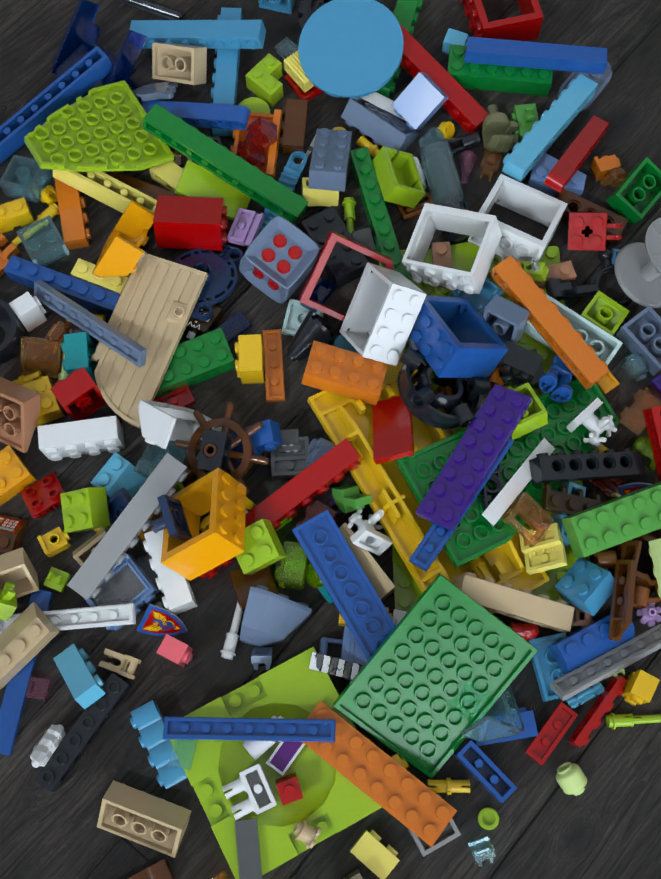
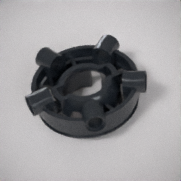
[397,346,491,429]

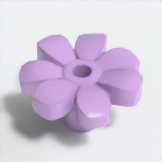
[636,603,661,627]

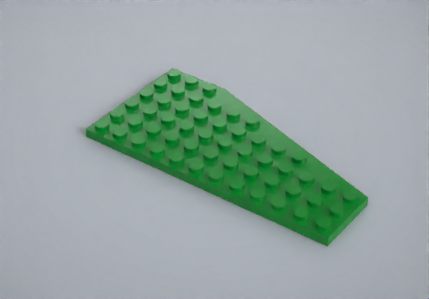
[396,380,620,569]

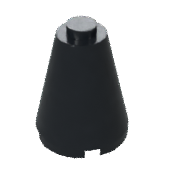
[287,310,338,362]

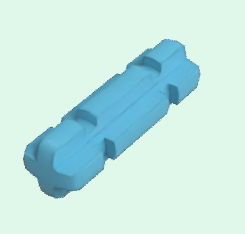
[566,682,605,709]

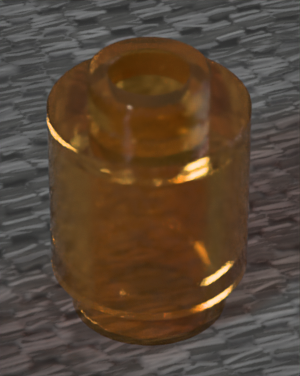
[44,321,70,349]

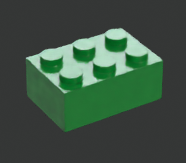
[606,157,661,225]

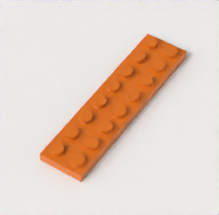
[302,701,457,847]

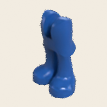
[539,354,573,402]

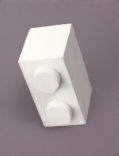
[9,291,47,332]

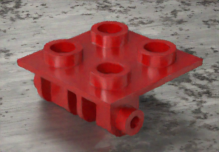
[20,472,66,519]

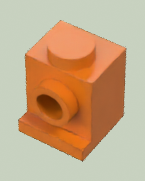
[590,154,621,181]

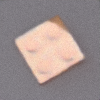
[21,336,61,378]

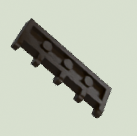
[541,482,615,516]

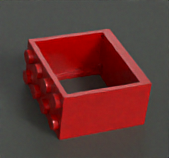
[460,0,544,41]

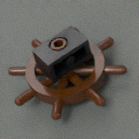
[174,402,269,495]

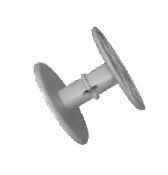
[614,217,661,308]

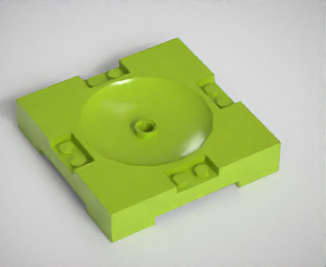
[170,647,382,879]

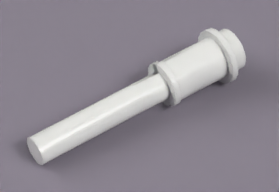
[220,602,243,660]

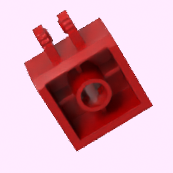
[568,211,622,251]

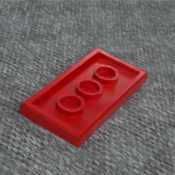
[372,395,414,464]

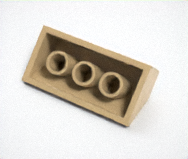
[339,522,395,601]
[0,602,60,690]
[97,780,191,858]

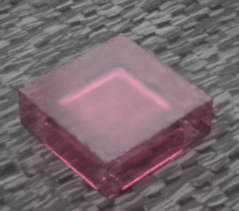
[25,676,52,701]

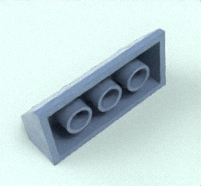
[341,98,419,155]

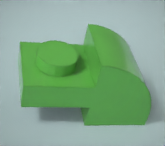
[332,484,372,513]

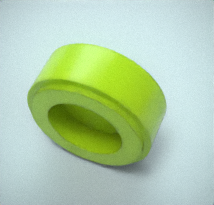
[478,808,499,830]

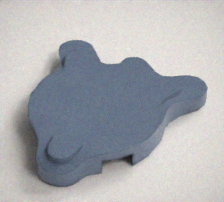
[132,81,178,101]

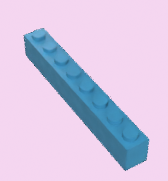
[210,7,243,136]
[128,20,266,49]

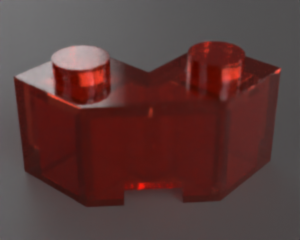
[237,117,277,168]

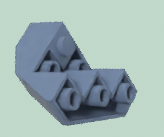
[240,585,312,647]

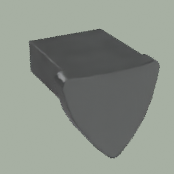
[351,227,376,250]

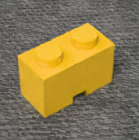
[0,197,34,234]
[621,670,660,706]

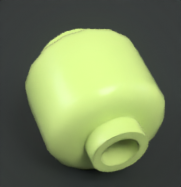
[555,762,587,796]

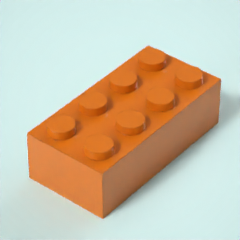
[301,340,388,406]

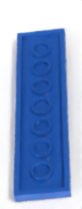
[292,510,396,661]

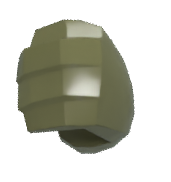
[482,104,518,153]

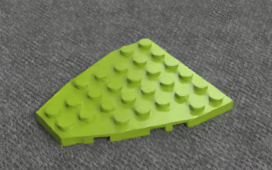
[24,80,174,172]

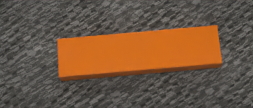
[262,329,285,402]

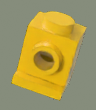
[37,527,71,558]

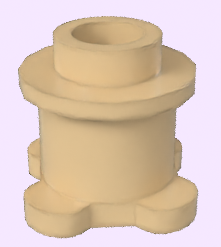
[293,820,322,849]

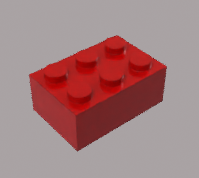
[50,367,107,421]

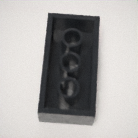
[301,206,368,289]

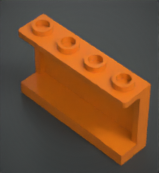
[230,109,282,179]

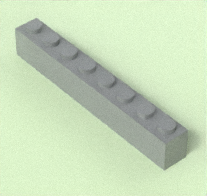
[67,453,188,600]

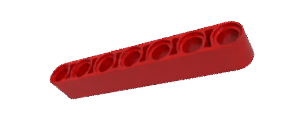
[544,115,610,193]

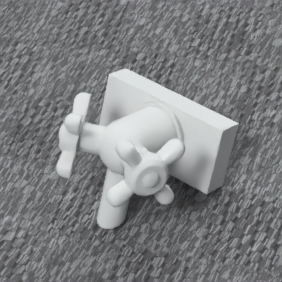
[566,398,617,447]
[347,508,393,556]

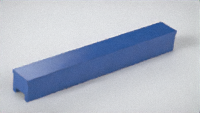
[464,37,608,74]

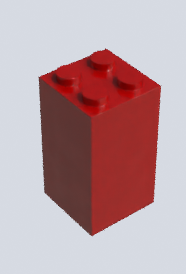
[153,195,229,251]

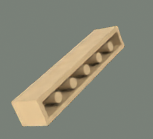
[454,572,575,632]

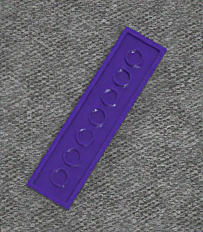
[416,384,532,532]

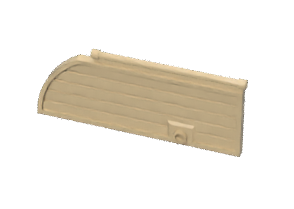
[90,251,208,429]

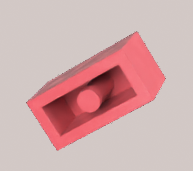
[156,634,194,668]

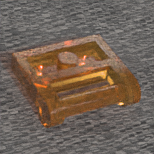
[502,492,554,547]

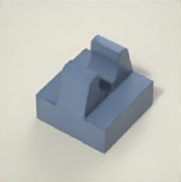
[251,647,273,670]

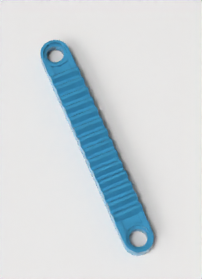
[247,151,307,249]

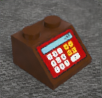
[0,514,29,555]

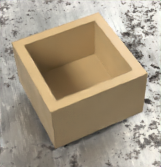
[0,547,39,598]

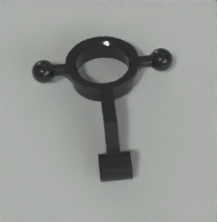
[545,248,633,330]

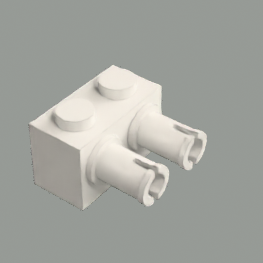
[222,763,278,820]

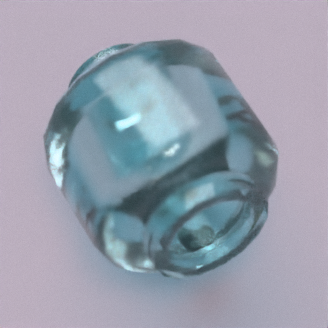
[621,352,650,381]

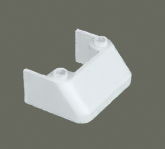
[138,399,222,449]

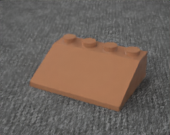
[0,377,41,453]

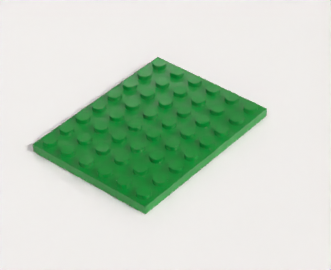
[333,573,538,779]

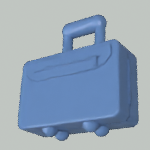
[319,625,367,681]

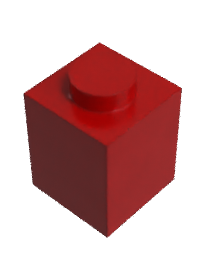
[275,772,303,805]

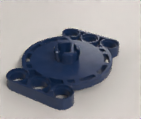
[174,244,243,321]

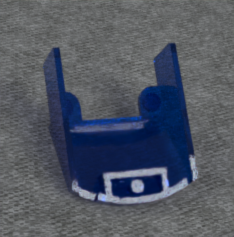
[50,0,147,98]

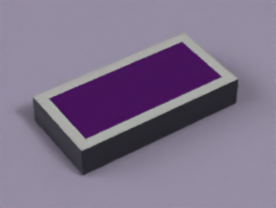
[266,742,305,776]

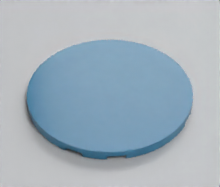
[298,0,404,99]

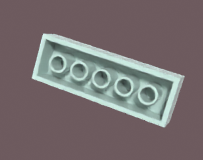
[512,293,623,366]

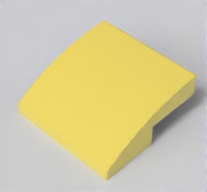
[519,523,568,575]

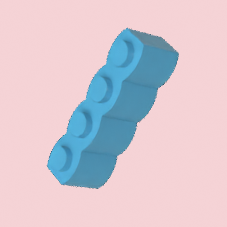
[129,700,187,789]

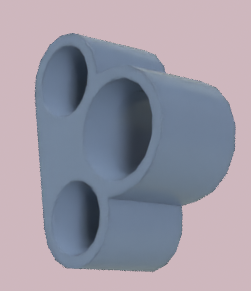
[306,438,334,466]

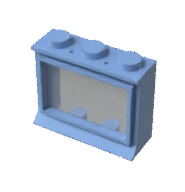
[83,553,160,631]

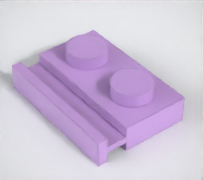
[227,208,265,246]

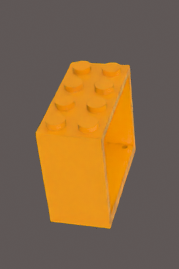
[161,468,246,581]

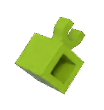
[0,581,17,621]

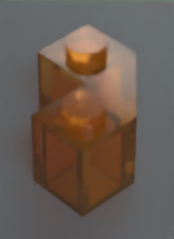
[619,387,661,435]

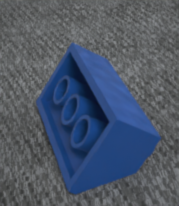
[548,612,635,675]

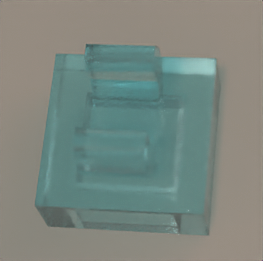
[468,837,496,867]

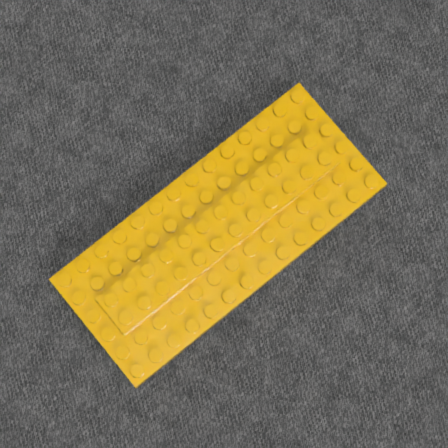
[307,353,550,614]

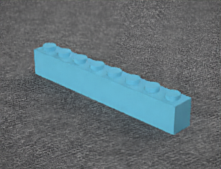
[502,74,598,182]

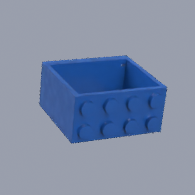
[409,295,508,378]

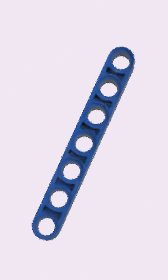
[140,100,251,130]

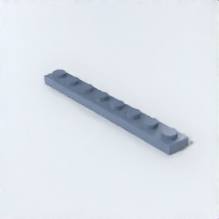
[34,280,147,368]

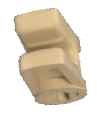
[98,648,142,680]

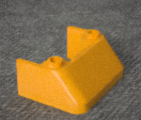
[92,200,154,277]

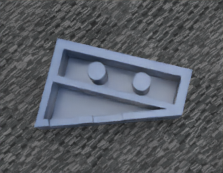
[527,153,587,197]

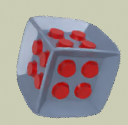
[239,215,321,304]

